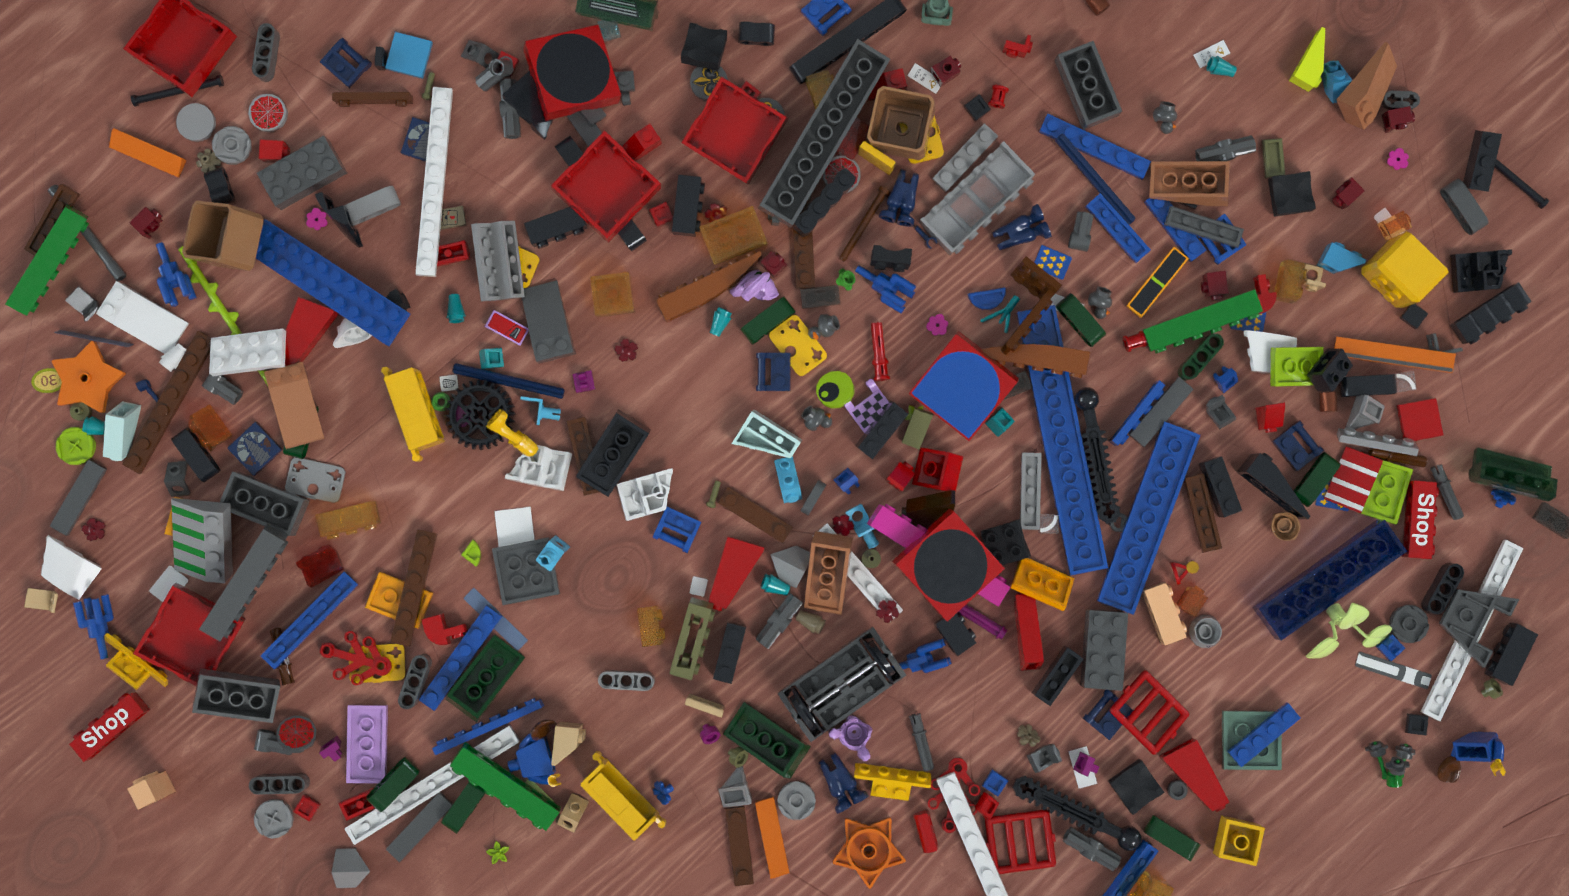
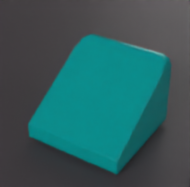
[479,348,504,369]
[985,408,1015,437]

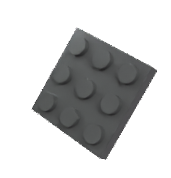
[492,537,560,605]

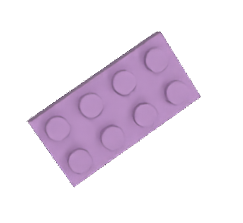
[346,705,388,783]

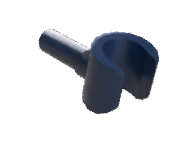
[915,226,937,249]
[136,380,159,402]

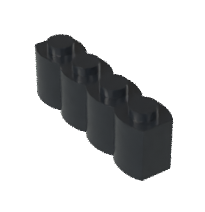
[793,168,856,237]
[1450,282,1532,345]

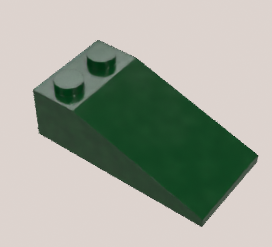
[446,635,525,723]
[723,702,811,779]

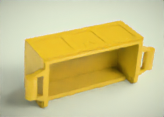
[381,367,445,462]
[580,751,666,841]

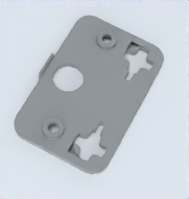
[285,458,346,503]

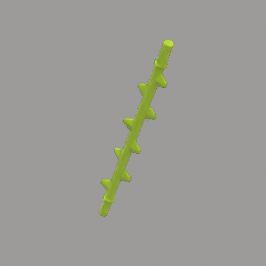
[178,246,268,386]

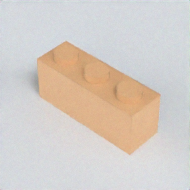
[1142,582,1187,645]
[127,771,176,810]

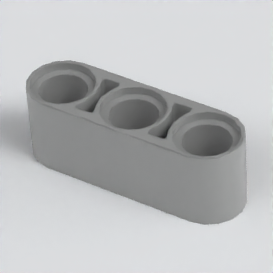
[344,186,401,226]
[598,670,655,691]

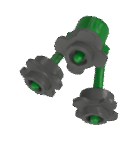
[1365,741,1415,788]

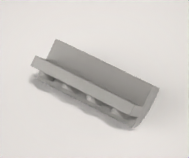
[471,221,525,301]

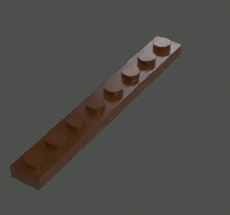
[122,331,211,474]

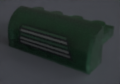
[575,0,659,31]
[1469,447,1558,501]

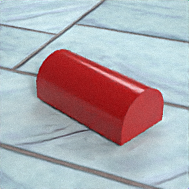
[437,240,470,267]
[338,787,375,821]
[913,809,938,853]

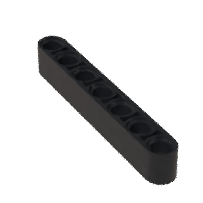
[789,0,907,84]
[554,135,647,252]

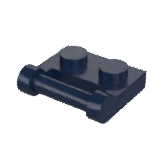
[320,38,372,89]
[756,353,791,391]
[1272,420,1324,471]
[1083,690,1133,740]

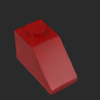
[868,68,907,101]
[622,124,662,162]
[1255,402,1285,433]
[885,461,915,492]

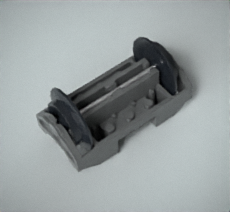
[778,626,906,742]

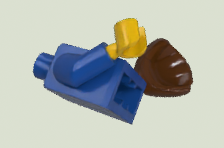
[508,720,561,787]
[1437,732,1506,783]

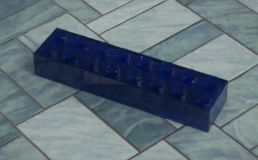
[1253,520,1407,641]

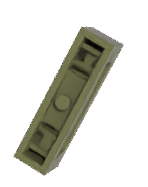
[669,597,715,680]

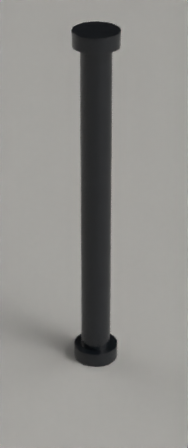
[131,75,224,107]
[1494,159,1549,209]

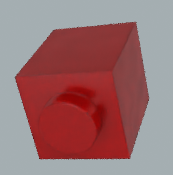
[259,139,290,163]

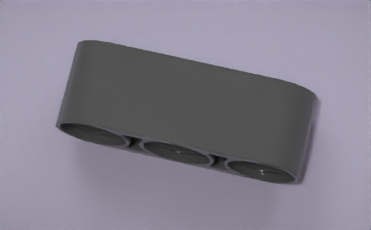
[252,23,280,82]
[1440,179,1489,235]
[398,654,432,709]
[249,773,310,795]

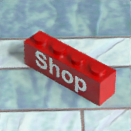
[1402,480,1439,559]
[69,692,150,762]

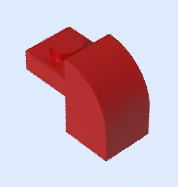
[1253,274,1277,315]
[421,613,468,645]

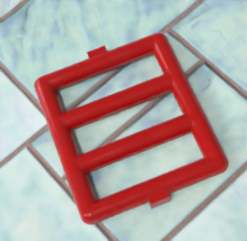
[1110,670,1189,755]
[985,809,1056,874]

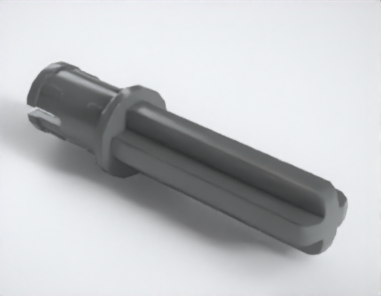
[1430,464,1464,520]
[909,713,934,771]

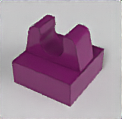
[573,370,596,393]
[319,736,342,762]
[1073,752,1100,777]

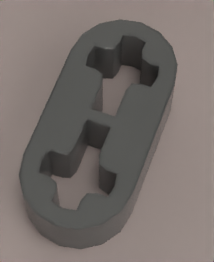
[1381,91,1420,110]
[800,480,827,516]

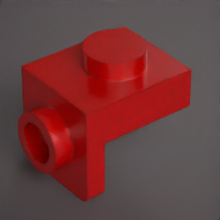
[1002,35,1033,58]

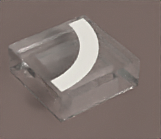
[1395,371,1417,393]
[1038,514,1059,534]

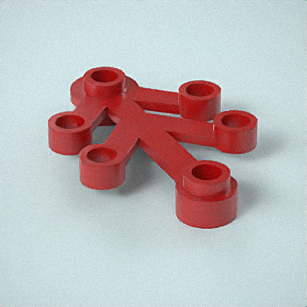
[320,631,392,685]
[927,758,980,833]

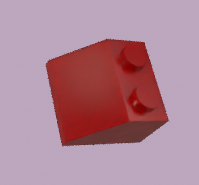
[912,447,963,492]

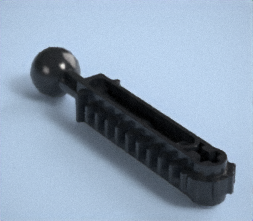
[1075,387,1121,524]
[1012,776,1142,851]

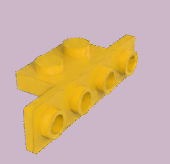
[104,633,168,690]
[854,763,931,801]

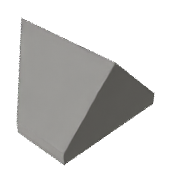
[1346,395,1385,429]
[770,546,810,588]
[718,766,752,808]
[331,848,370,888]

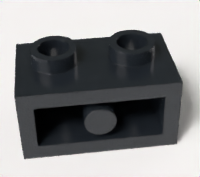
[1307,348,1353,392]
[934,612,976,656]

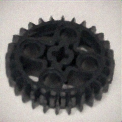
[444,380,516,450]

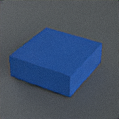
[982,769,1009,796]

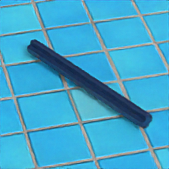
[1055,134,1136,225]
[452,363,565,399]

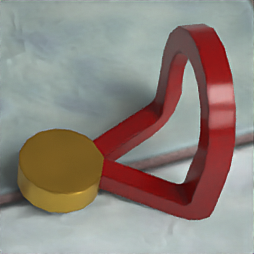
[1170,561,1199,585]

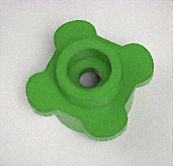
[836,269,855,291]

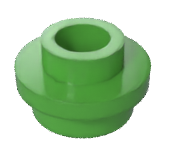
[431,392,451,411]

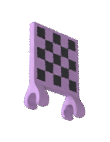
[843,379,889,433]

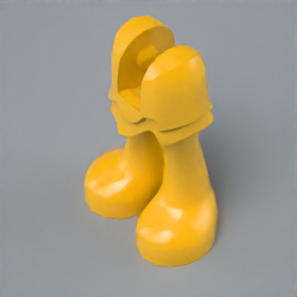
[486,409,538,457]

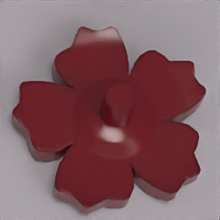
[704,203,727,225]
[614,339,638,362]
[832,514,855,536]
[81,518,106,541]
[876,600,900,623]

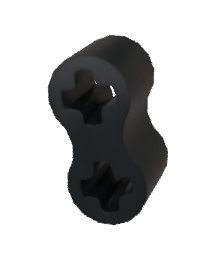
[738,22,775,46]
[204,167,235,204]

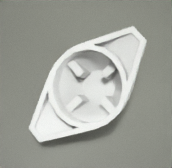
[333,318,372,348]

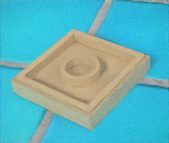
[685,694,725,718]

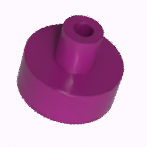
[700,724,721,744]

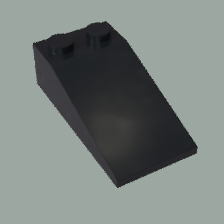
[576,409,651,497]
[1236,453,1311,519]

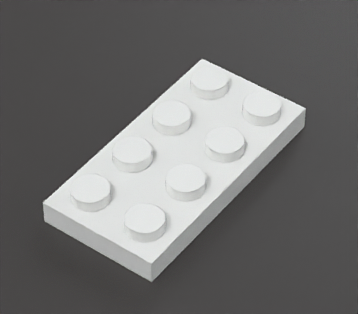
[209,328,286,376]

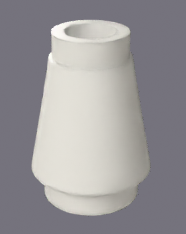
[159,343,186,372]

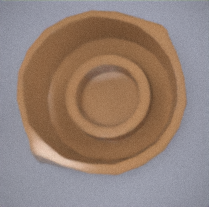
[1271,512,1301,541]

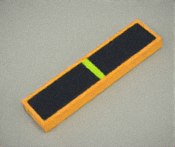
[1126,247,1189,318]

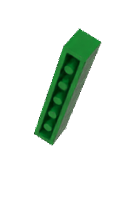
[5,204,89,316]
[1143,289,1263,354]
[450,742,561,831]

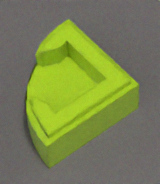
[461,540,481,567]

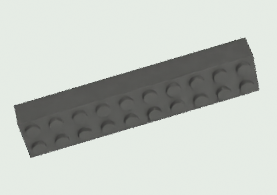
[758,39,890,228]

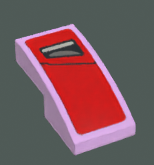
[484,310,529,346]

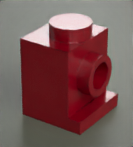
[930,55,961,87]
[1382,106,1415,133]
[1332,177,1365,210]
[129,207,163,239]
[760,251,787,278]

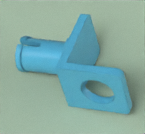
[520,396,561,426]
[845,504,879,549]
[536,535,570,571]

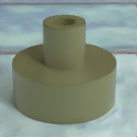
[70,402,92,421]
[861,549,881,568]
[1481,678,1503,699]
[728,747,748,768]

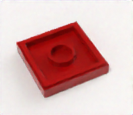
[1396,398,1444,441]

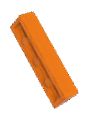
[109,128,186,178]
[755,797,790,879]

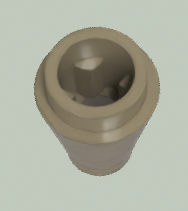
[796,610,826,634]

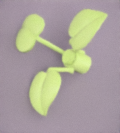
[1305,603,1392,659]

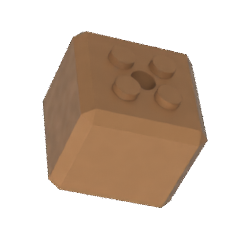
[867,86,935,160]
[182,201,264,271]

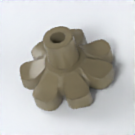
[196,149,222,173]
[1017,724,1041,747]

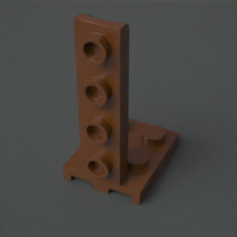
[1001,256,1062,355]

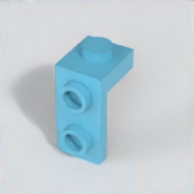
[774,457,802,503]

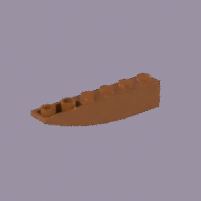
[656,251,762,322]
[981,344,1091,378]

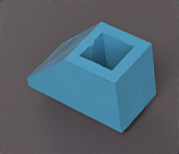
[1321,60,1352,103]
[1317,242,1366,274]

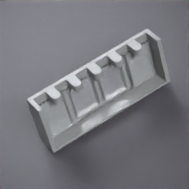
[919,141,1035,255]

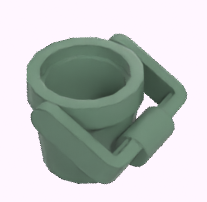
[921,0,953,26]

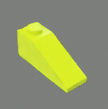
[1289,27,1325,92]

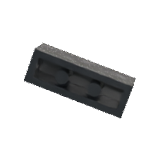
[1463,130,1502,192]
[672,175,705,237]
[524,207,588,249]
[855,401,908,459]
[1199,456,1242,517]
[713,621,746,684]
[1485,623,1538,686]
[1031,646,1083,706]

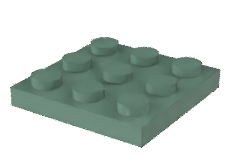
[1222,710,1282,770]

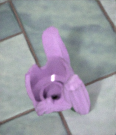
[730,270,779,301]
[828,715,873,761]

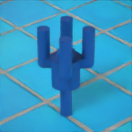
[156,242,197,307]
[855,265,916,314]
[73,594,114,659]
[891,638,952,673]

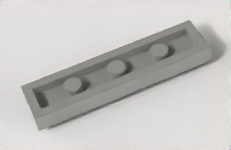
[932,123,998,192]
[1337,427,1419,456]
[1020,452,1042,530]

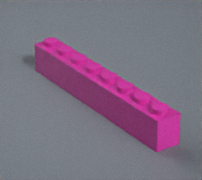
[867,504,1010,607]

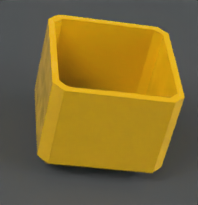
[1361,231,1449,308]

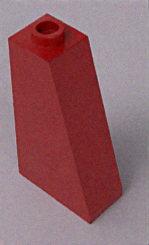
[285,297,339,366]
[708,537,765,611]
[1014,592,1044,671]
[1159,738,1230,812]

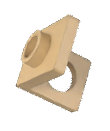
[1299,264,1326,292]
[24,588,58,613]
[557,793,589,833]

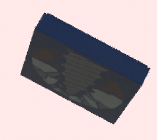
[401,117,430,162]
[228,422,283,476]

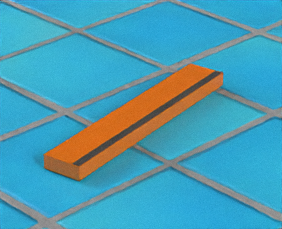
[1334,336,1456,373]

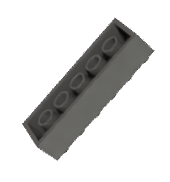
[199,523,288,641]

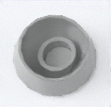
[1189,615,1222,648]

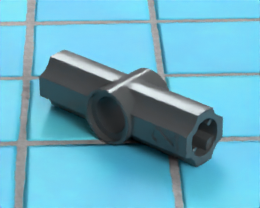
[499,79,521,139]
[1195,135,1256,161]
[756,593,803,649]
[1062,826,1122,871]

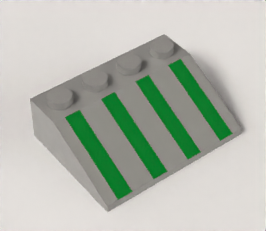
[171,498,233,583]

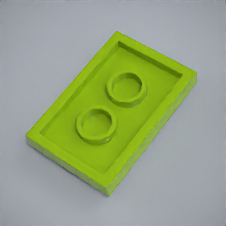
[1270,347,1324,386]
[1359,460,1413,525]

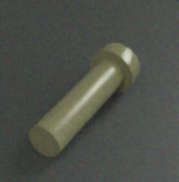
[422,72,435,100]
[706,481,721,508]

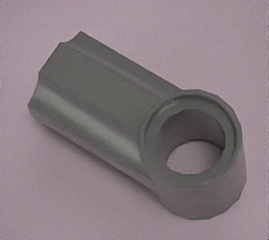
[476,59,514,91]
[1068,212,1094,252]
[202,374,244,405]
[254,729,292,755]

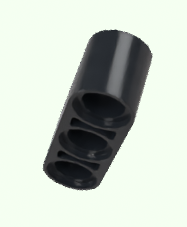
[1340,374,1397,397]
[171,427,221,483]
[1421,563,1464,614]

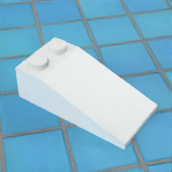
[96,281,189,354]

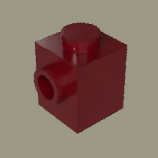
[1201,271,1229,301]

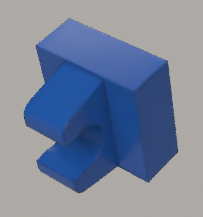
[1213,367,1239,393]
[834,468,859,494]
[1376,634,1405,661]

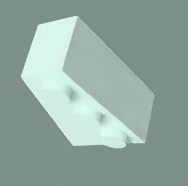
[732,410,802,458]

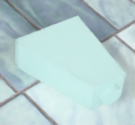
[103,401,141,461]

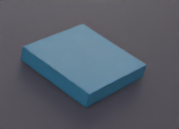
[385,32,433,79]

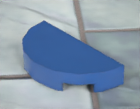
[967,287,1006,310]

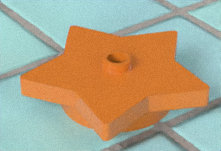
[52,341,126,413]
[832,817,906,889]

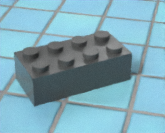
[1054,41,1122,130]
[257,136,348,210]
[220,471,310,536]
[1080,609,1128,691]
[192,669,280,723]

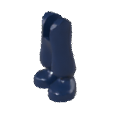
[879,169,919,227]
[992,204,1052,251]
[818,753,869,814]

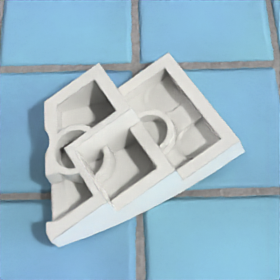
[1244,330,1297,373]
[505,445,572,491]
[616,468,673,521]
[41,535,102,600]

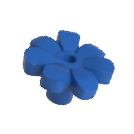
[1491,489,1516,508]
[652,781,674,805]

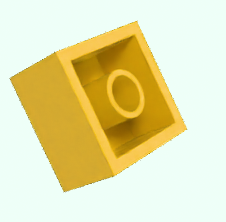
[1213,815,1265,866]

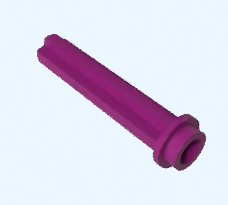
[957,605,1007,640]

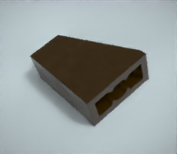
[901,490,955,529]

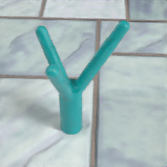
[980,295,1020,333]

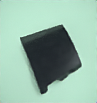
[502,70,553,140]
[315,192,363,248]
[1450,249,1512,293]

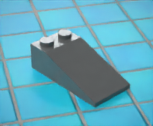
[522,280,576,364]

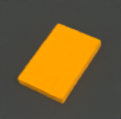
[1010,558,1075,611]
[365,571,433,629]

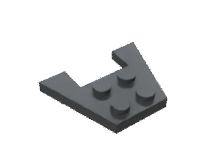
[1439,589,1519,668]

